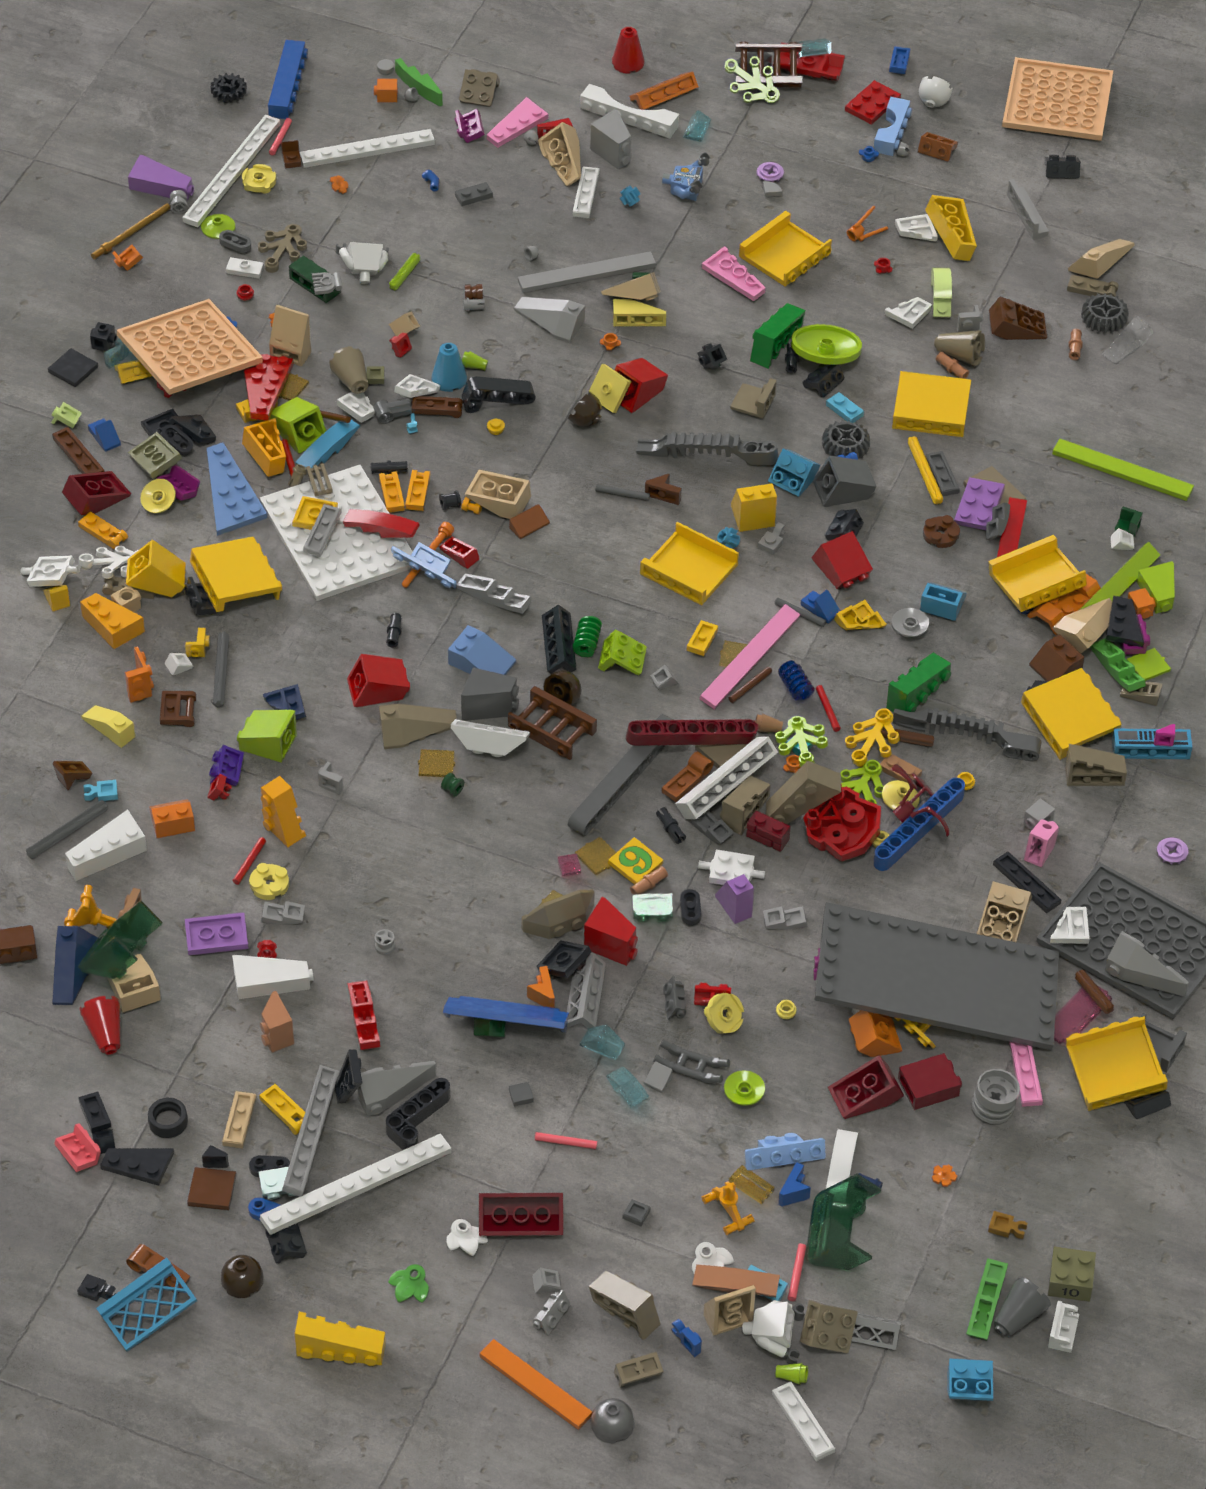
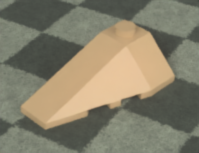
[538,122,581,187]
[1068,239,1135,279]
[1053,598,1112,653]

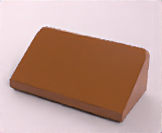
[509,504,550,539]

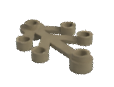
[258,224,307,273]

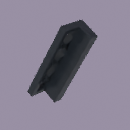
[542,604,576,674]

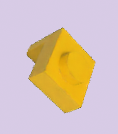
[185,628,210,657]

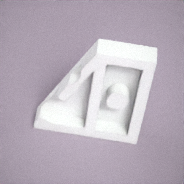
[895,214,938,241]
[884,297,932,329]
[394,374,440,398]
[336,392,375,423]
[1050,907,1089,944]

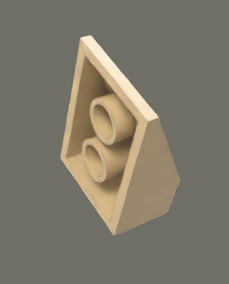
[601,272,661,301]
[465,470,531,519]
[704,1285,756,1336]

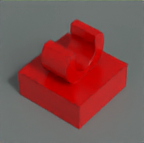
[389,332,412,358]
[207,774,232,801]

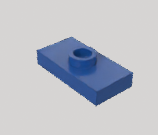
[889,46,910,74]

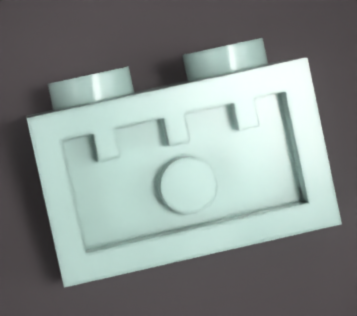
[259,1167,296,1200]

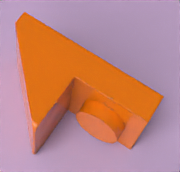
[527,966,555,1008]

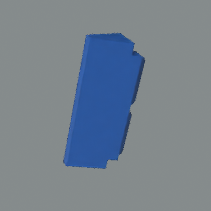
[443,996,569,1033]

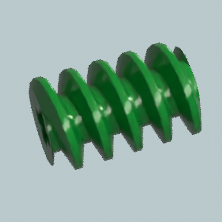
[573,616,602,657]

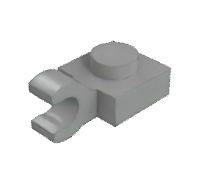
[758,522,785,555]

